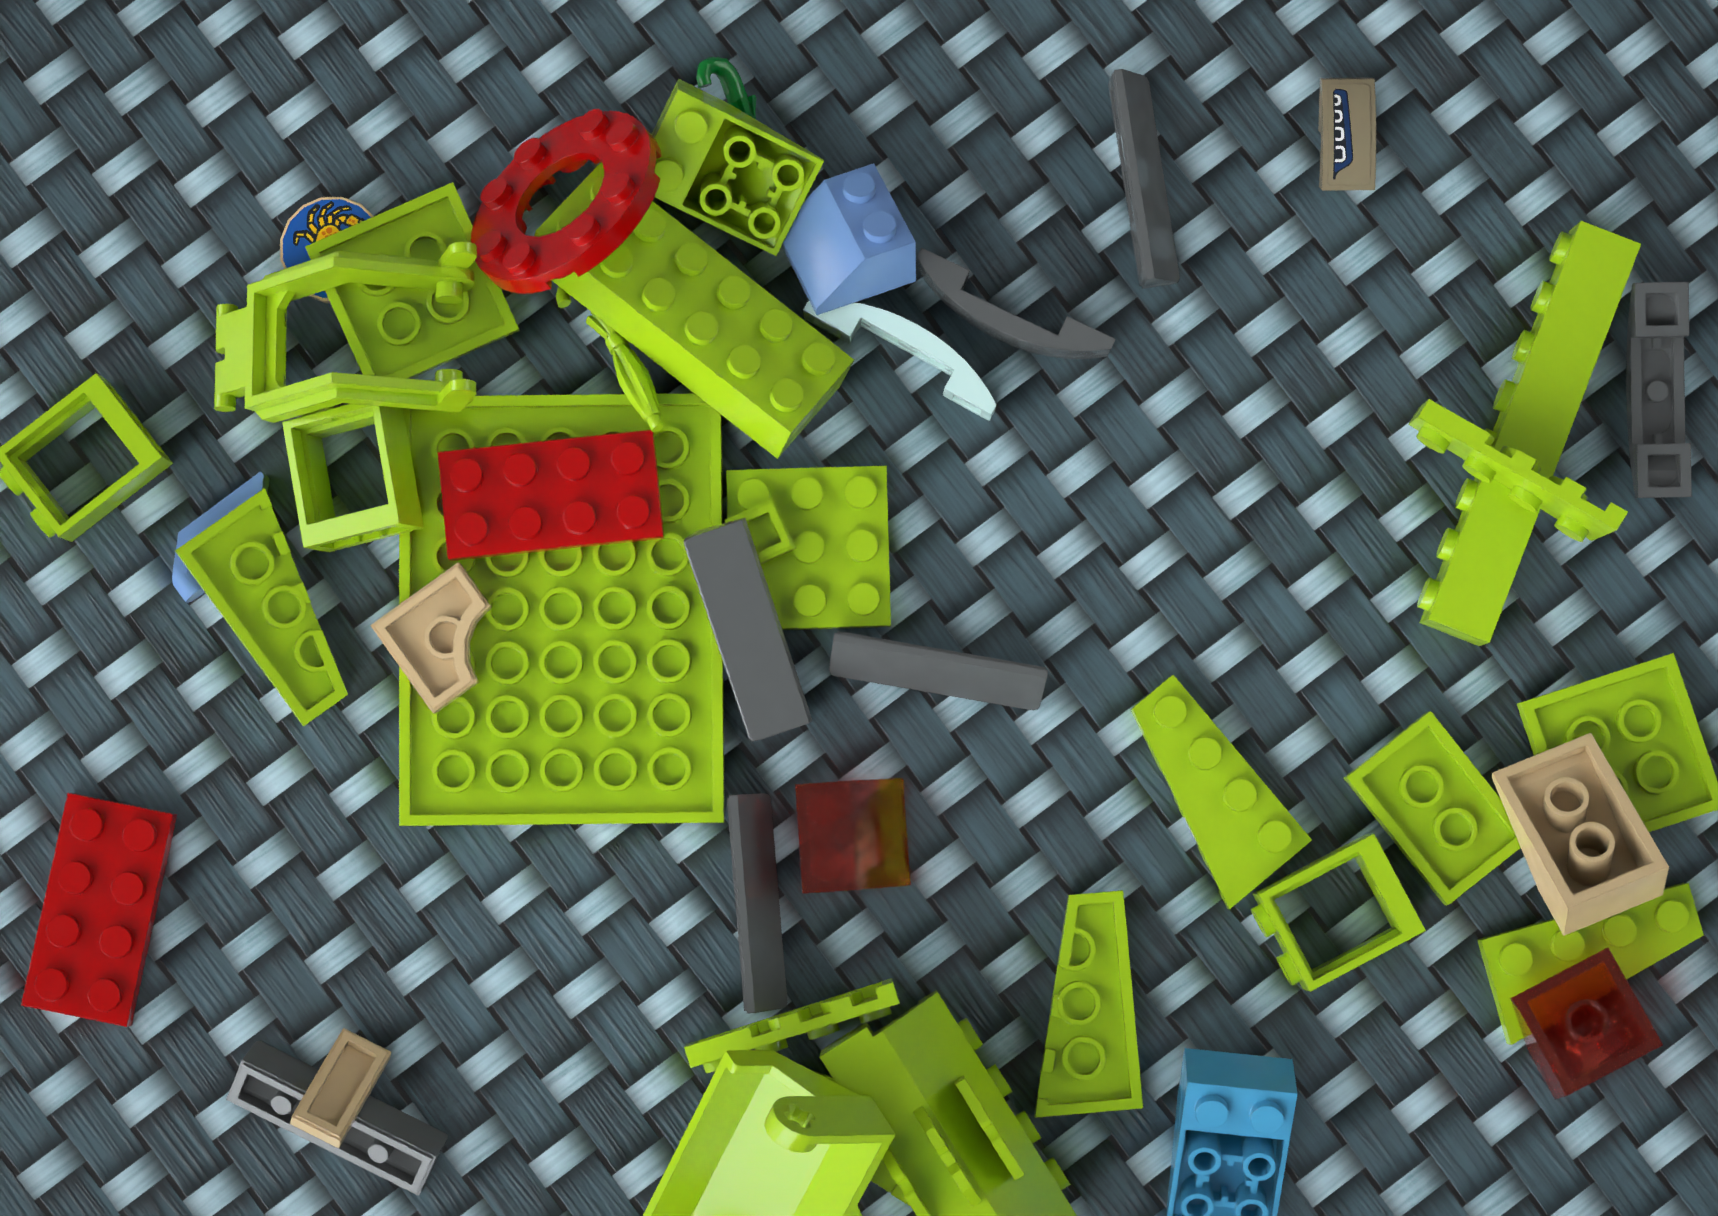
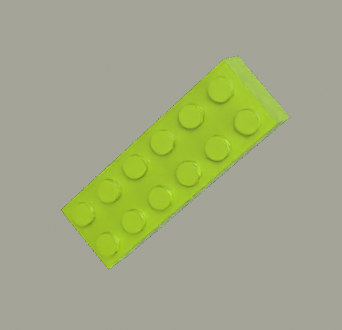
[534,163,854,459]

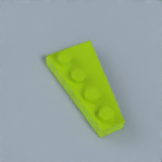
[1130,675,1312,909]

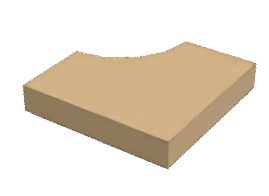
[370,562,492,714]

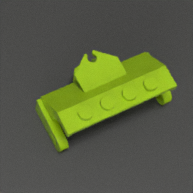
[820,990,1077,1216]
[643,1050,896,1216]

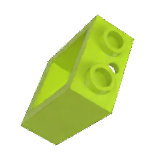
[0,373,173,542]
[282,404,424,552]
[1251,834,1426,992]

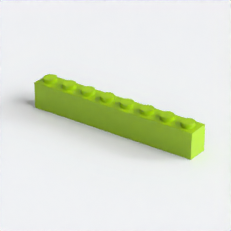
[1417,221,1641,646]

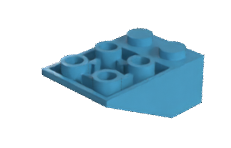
[1166,1048,1298,1216]

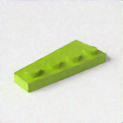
[1408,399,1628,542]
[175,488,348,726]
[1477,883,1704,1045]
[1034,890,1143,1118]
[684,978,900,1074]

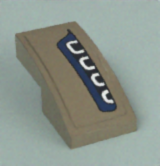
[1318,78,1376,191]

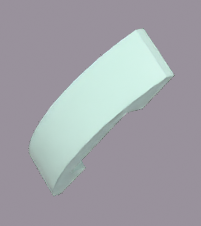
[803,301,996,421]

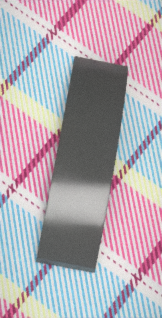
[916,248,1116,359]
[1626,282,1692,498]

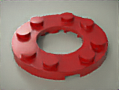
[471,109,662,294]

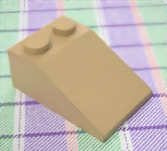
[1492,733,1669,936]

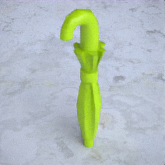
[556,286,664,433]

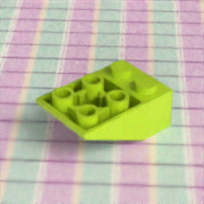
[651,79,824,256]

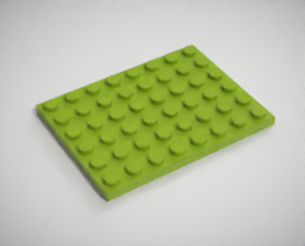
[399,393,725,826]

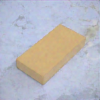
[290,1028,391,1148]

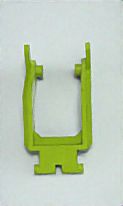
[214,242,477,423]

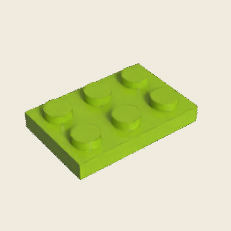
[1344,711,1521,905]

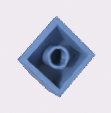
[782,163,916,315]

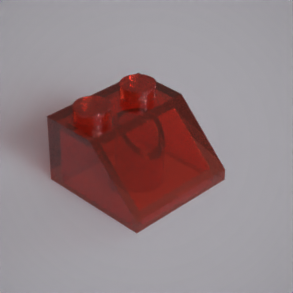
[795,778,911,894]
[1510,947,1663,1100]

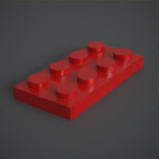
[438,430,665,561]
[21,793,177,1027]

